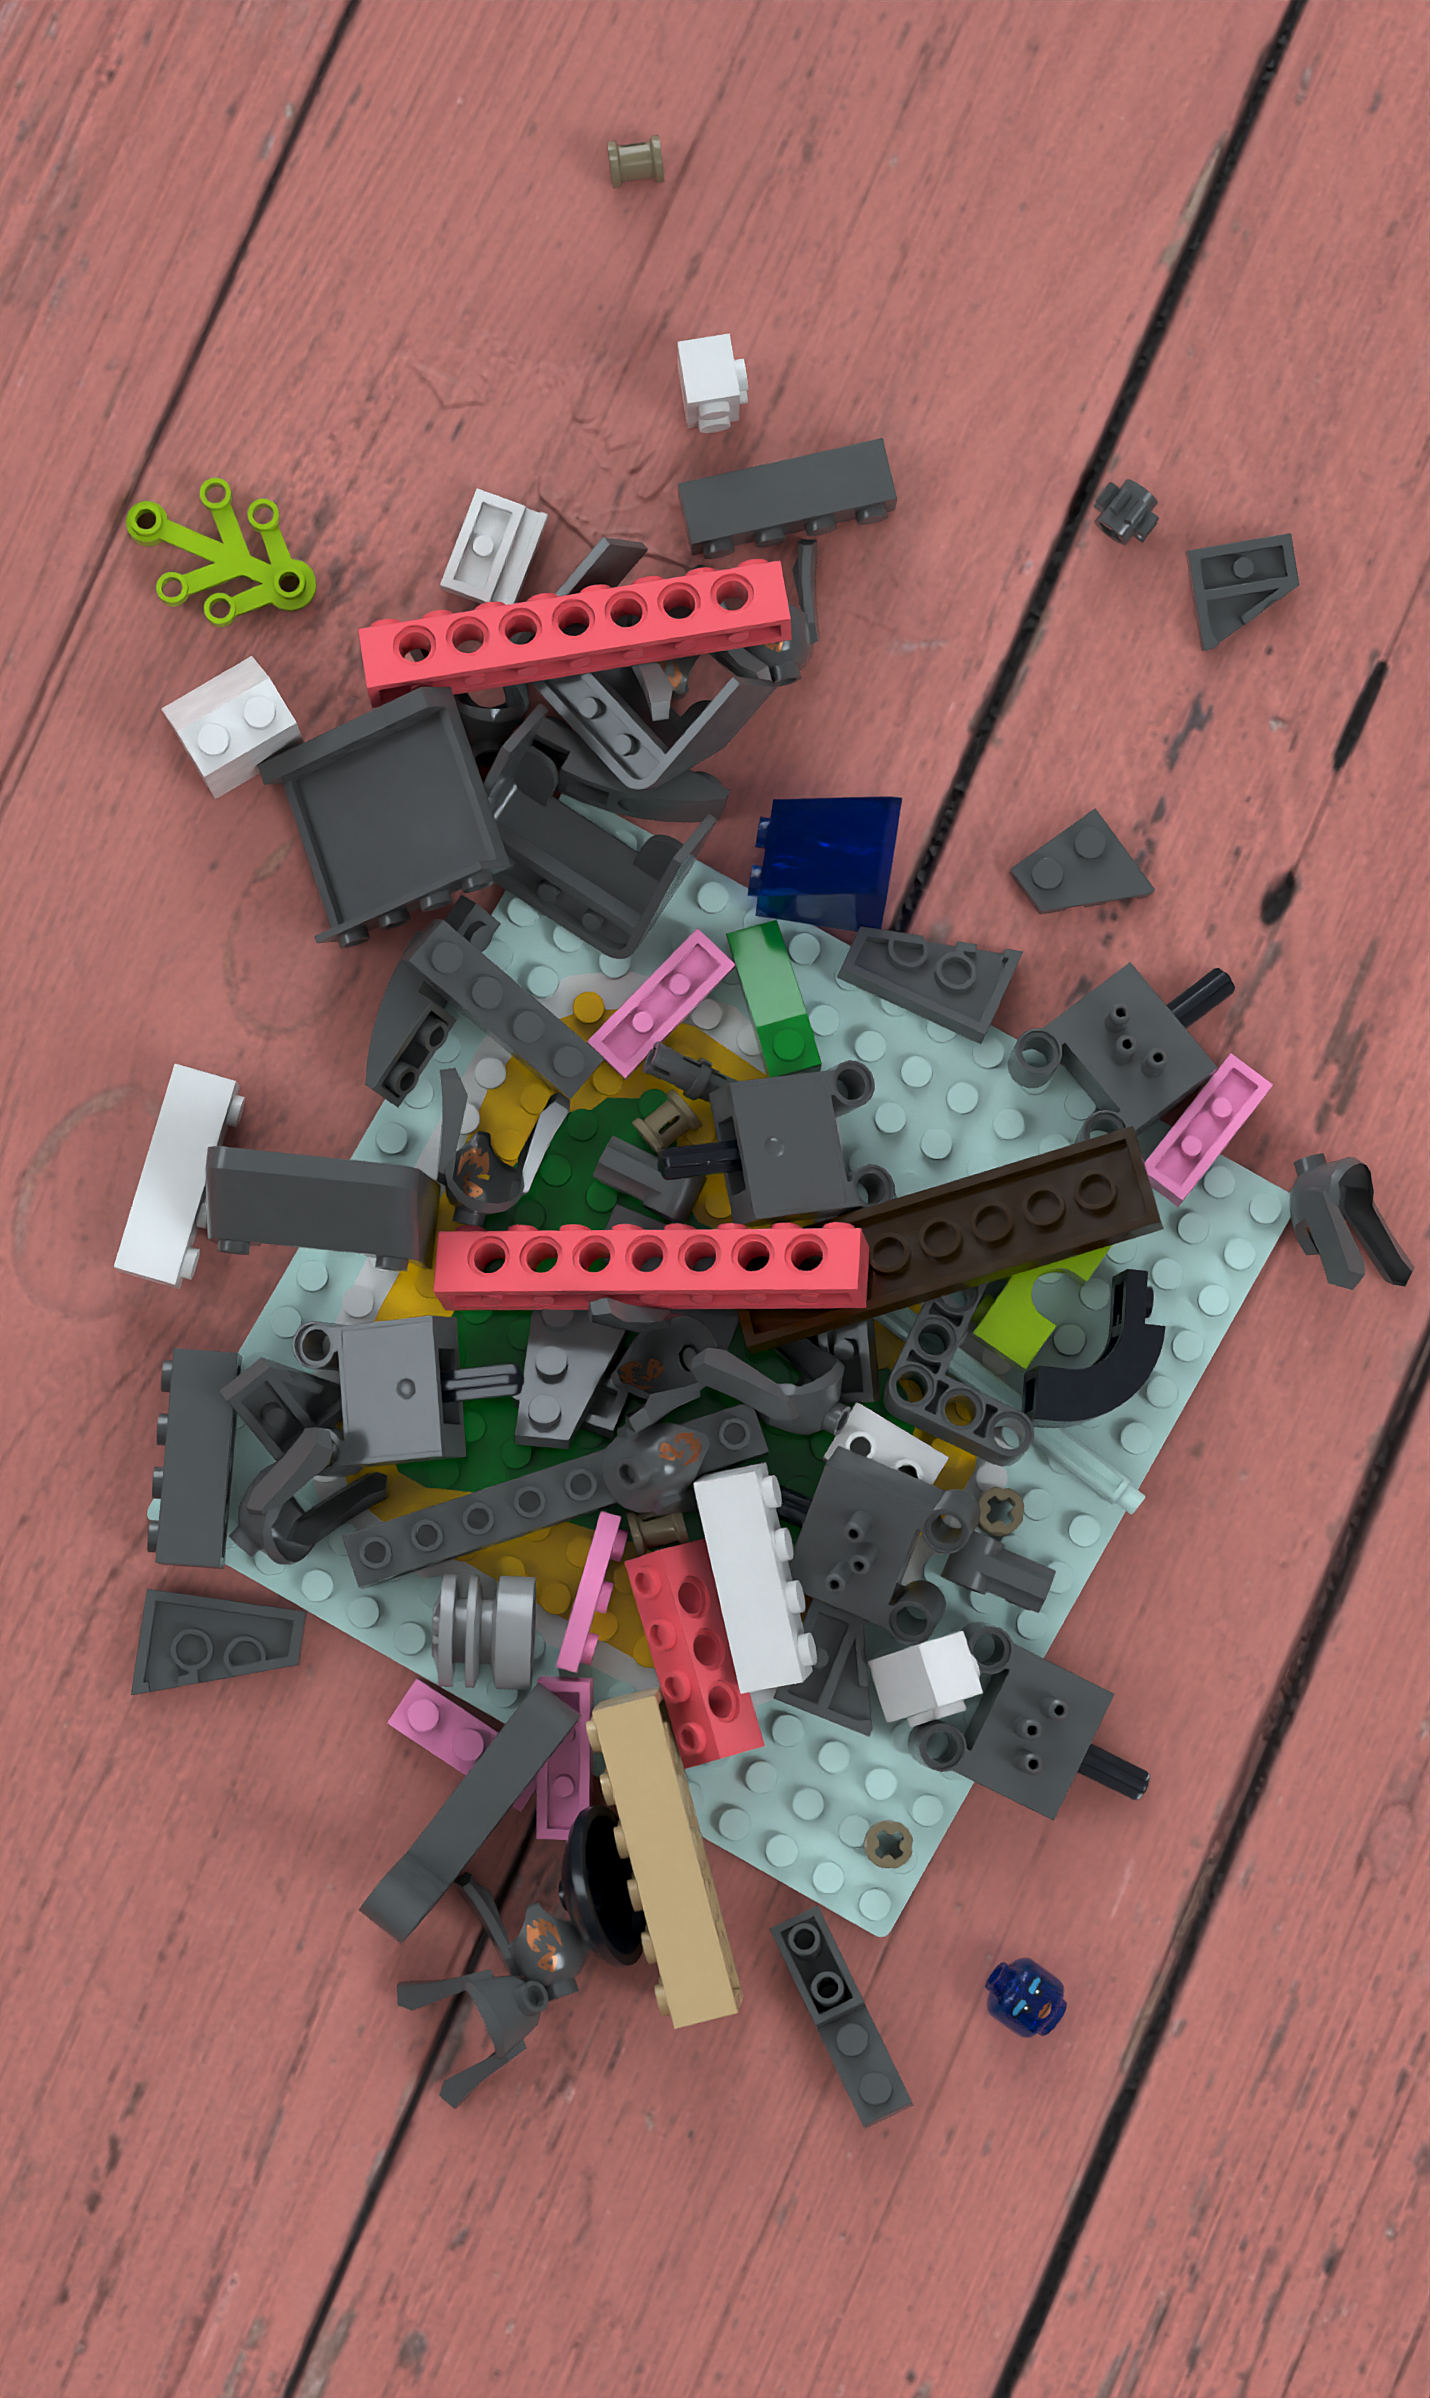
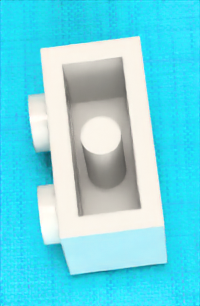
[677,333,748,433]
[822,1402,949,1485]
[868,1631,983,1727]

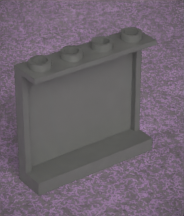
[258,687,511,948]

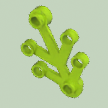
[126,478,317,627]

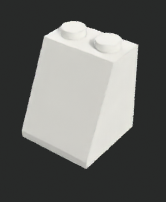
[162,656,304,799]

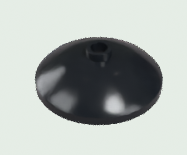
[558,1805,647,1968]

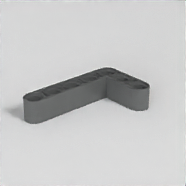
[882,1283,1034,1466]
[359,1682,582,1944]

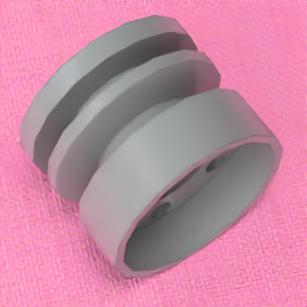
[432,1573,536,1690]

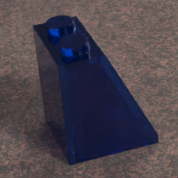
[747,796,902,932]

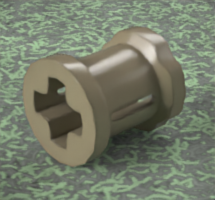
[607,135,664,188]
[632,1089,702,1156]
[977,1487,1024,1537]
[626,1510,689,1557]
[864,1820,913,1869]

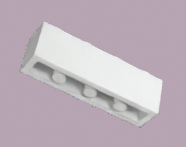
[114,1064,245,1289]
[693,1462,817,1694]

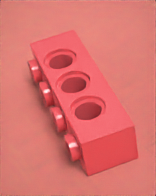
[625,1539,765,1769]

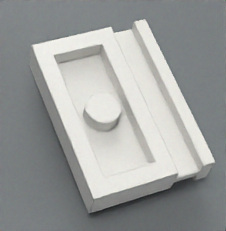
[440,489,548,605]

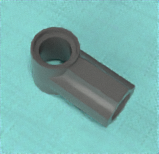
[593,1135,707,1224]
[941,1527,1056,1613]

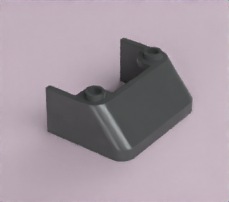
[516,537,777,790]
[483,703,718,959]
[205,1146,441,1272]

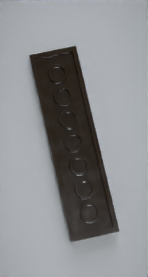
[737,1126,1164,1355]

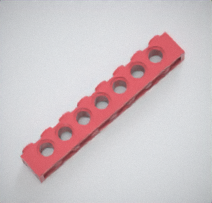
[358,559,792,708]
[433,1222,869,1310]

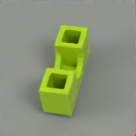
[970,1245,1112,1373]

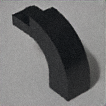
[1022,1269,1166,1428]

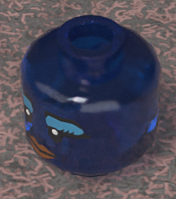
[985,1957,1067,2038]

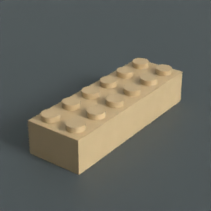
[586,1686,744,2029]

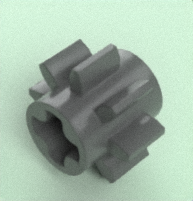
[1094,479,1159,545]

